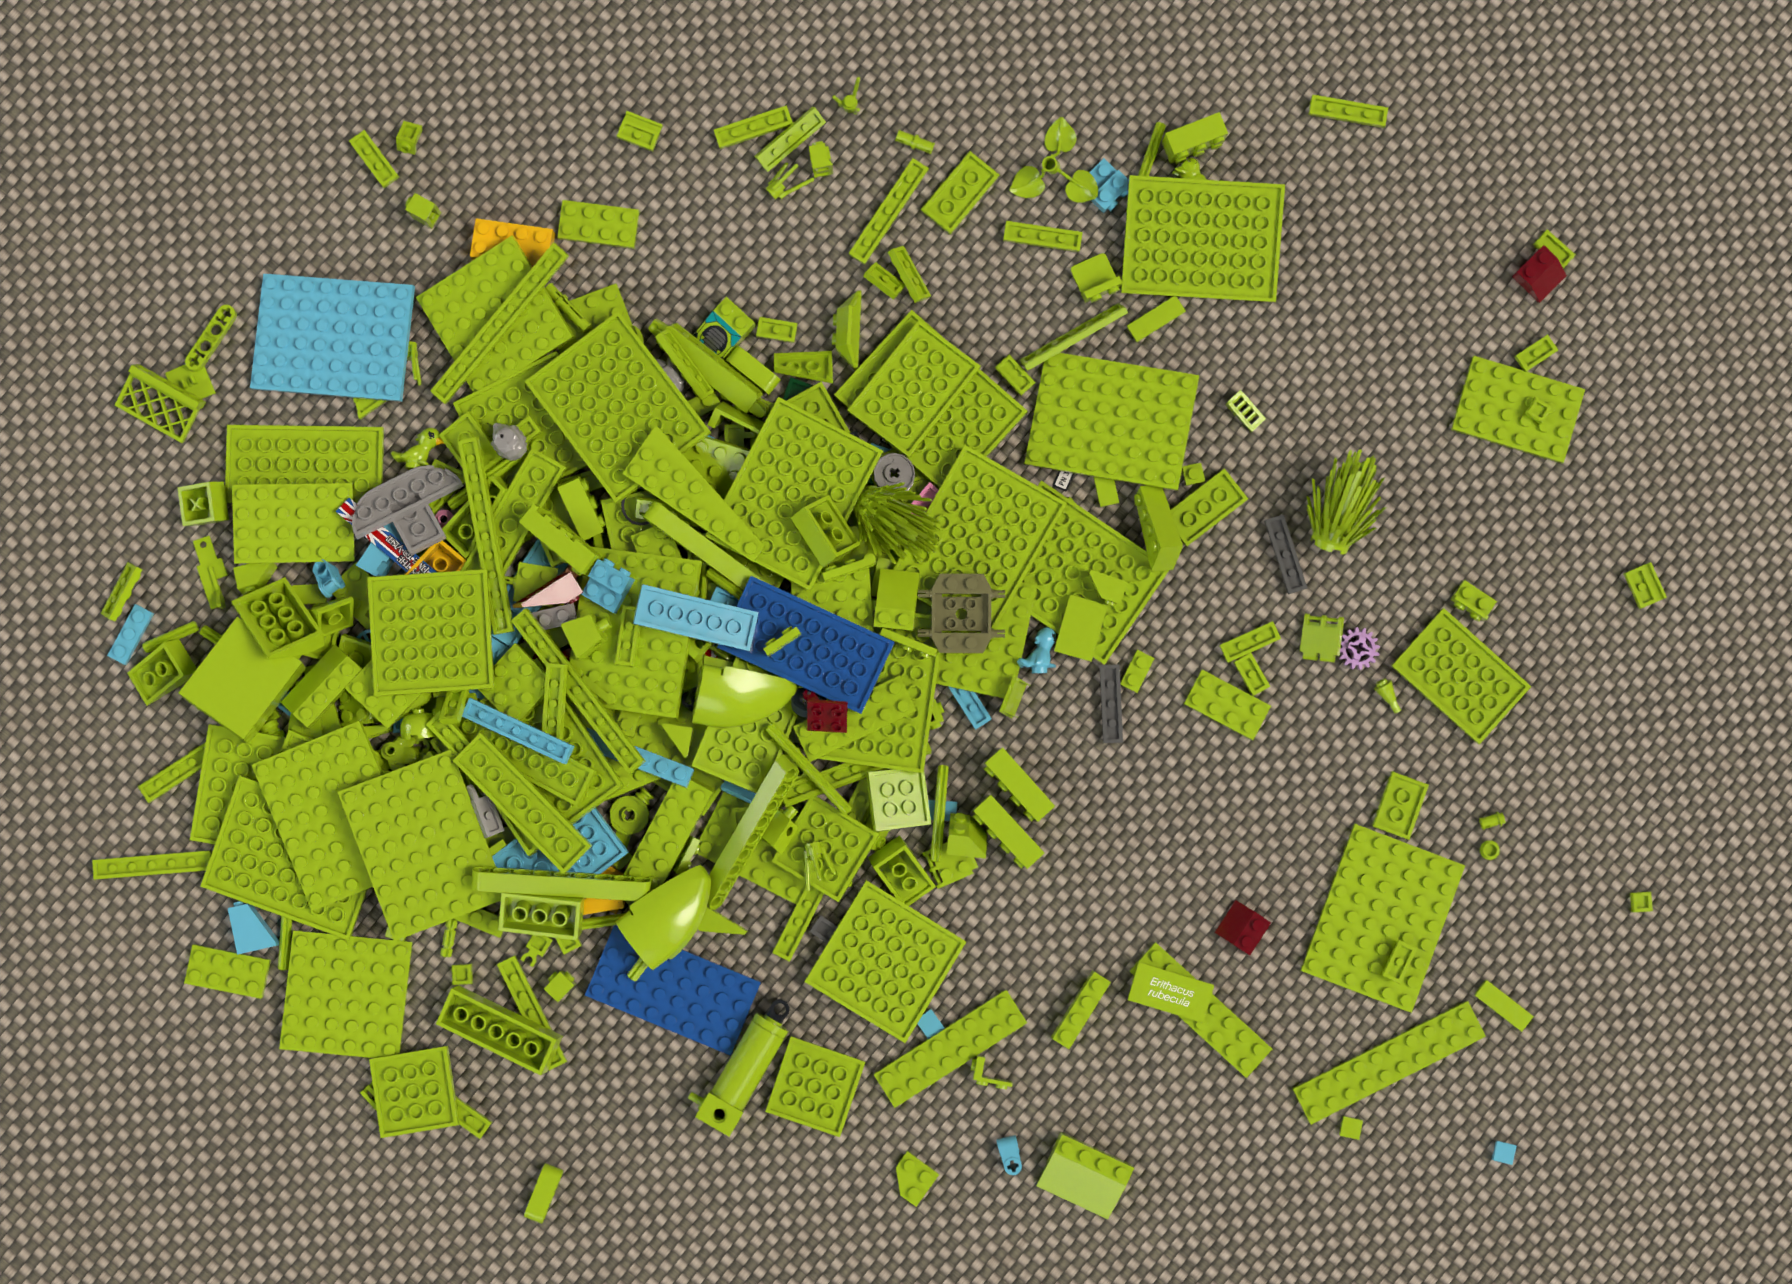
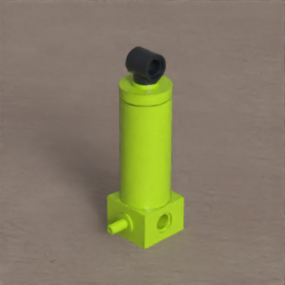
[688,998,790,1137]

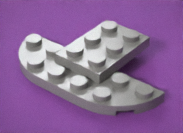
[352,465,463,556]

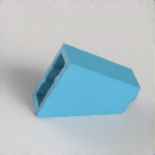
[228,901,280,955]

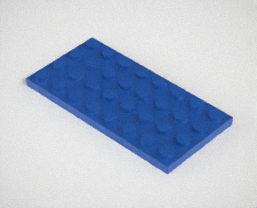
[717,576,895,714]
[585,925,761,1056]

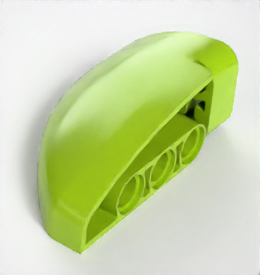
[691,664,797,728]
[615,865,711,970]

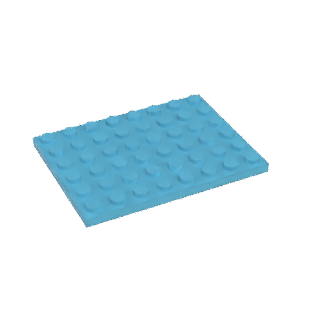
[250,273,415,402]

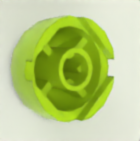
[400,708,436,739]

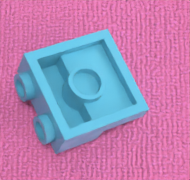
[1089,158,1129,213]
[581,558,635,614]

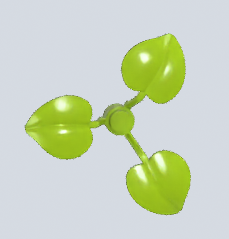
[1009,117,1098,203]

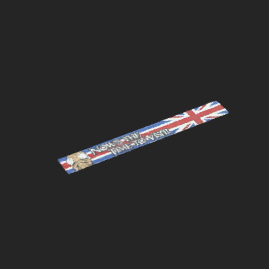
[336,498,437,574]

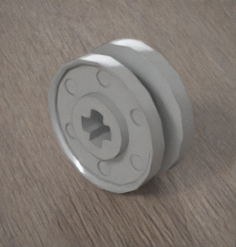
[874,453,915,491]

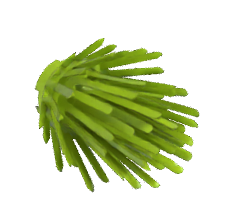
[1307,449,1387,554]
[853,482,941,564]

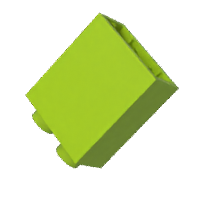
[179,617,306,744]

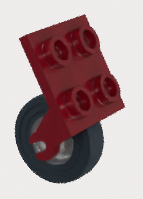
[791,688,848,733]

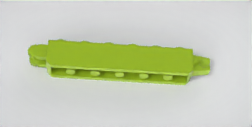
[648,319,770,418]

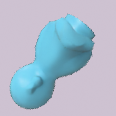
[1017,628,1058,674]

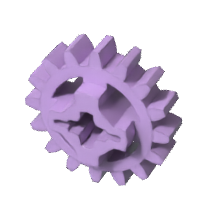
[1339,627,1380,670]

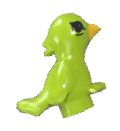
[391,428,445,470]

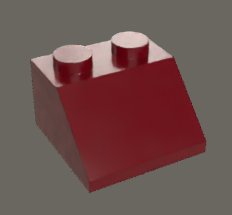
[1512,245,1567,303]
[1214,900,1272,955]

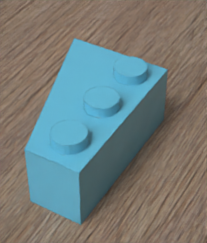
[356,522,403,577]

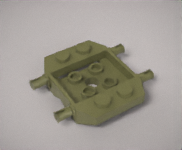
[918,574,1005,653]

